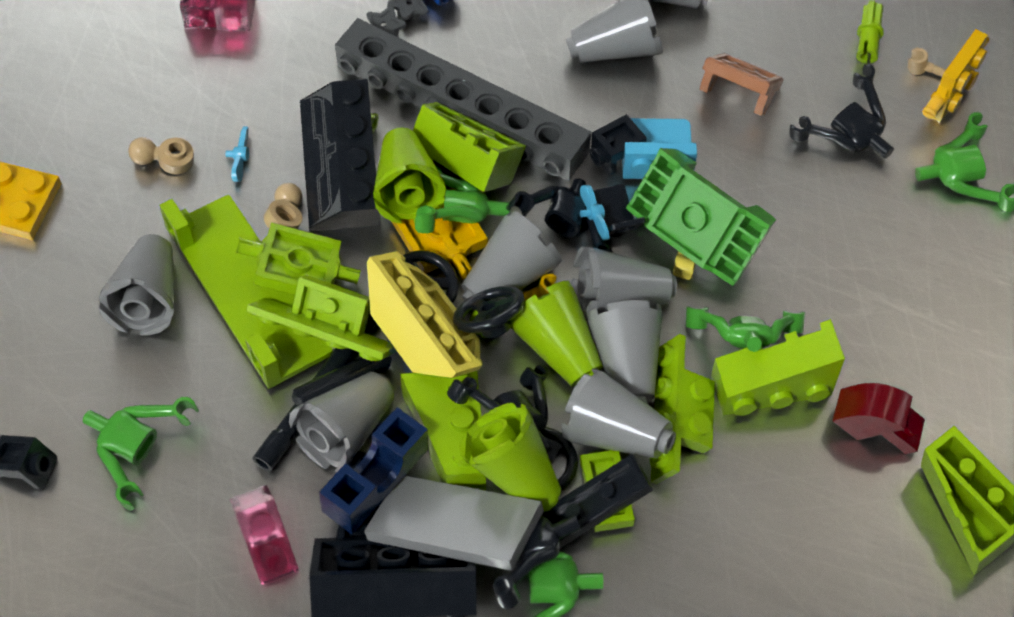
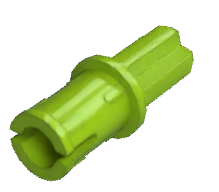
[856,0,884,64]

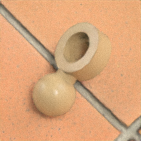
[128,137,194,174]
[264,183,303,229]

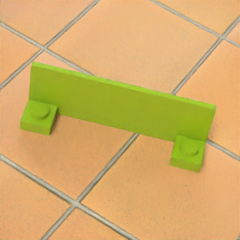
[159,195,333,389]

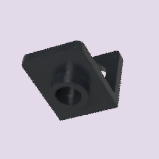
[593,184,646,236]

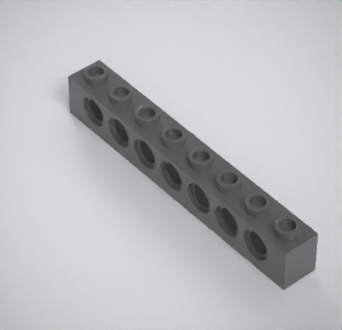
[335,18,592,181]

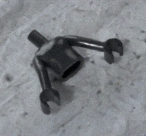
[789,64,894,159]
[506,178,613,253]
[447,365,551,453]
[493,515,581,610]

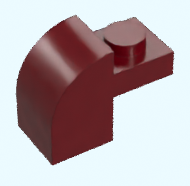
[832,383,925,454]

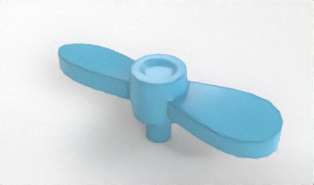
[225,126,249,182]
[580,185,610,240]

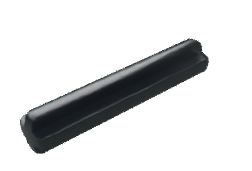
[291,355,392,406]

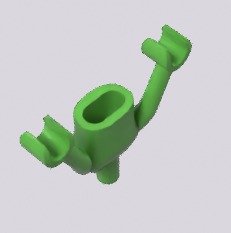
[915,112,1014,212]
[415,165,510,233]
[685,306,805,352]
[83,397,199,511]
[529,552,603,617]

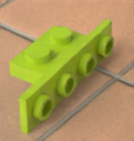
[247,275,397,361]
[649,334,715,485]

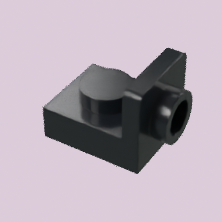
[589,114,647,176]
[0,435,58,489]

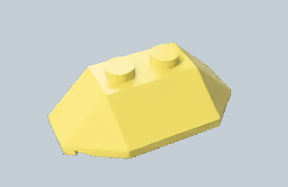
[367,251,482,378]

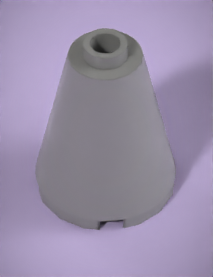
[566,0,663,63]
[461,211,562,302]
[99,234,174,336]
[571,247,677,321]
[587,300,662,405]
[561,369,676,458]
[289,372,394,472]

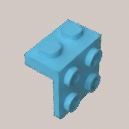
[622,118,697,179]

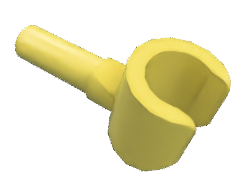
[672,251,696,281]

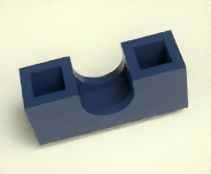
[319,407,428,534]

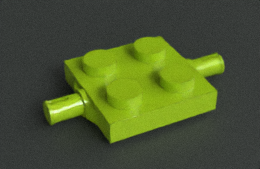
[235,222,361,295]

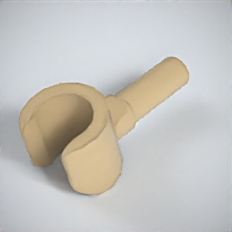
[908,48,946,77]

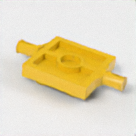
[922,29,990,122]
[391,187,488,280]

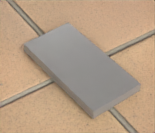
[364,476,544,571]

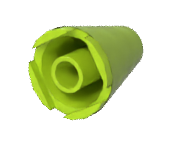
[373,127,446,224]
[510,281,603,387]
[459,403,561,512]

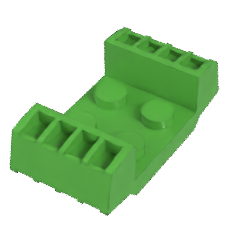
[626,148,776,286]

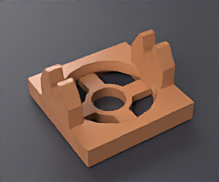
[699,53,784,116]

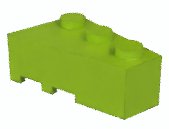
[413,102,526,192]
[711,319,845,416]
[400,371,486,491]
[920,426,1014,576]

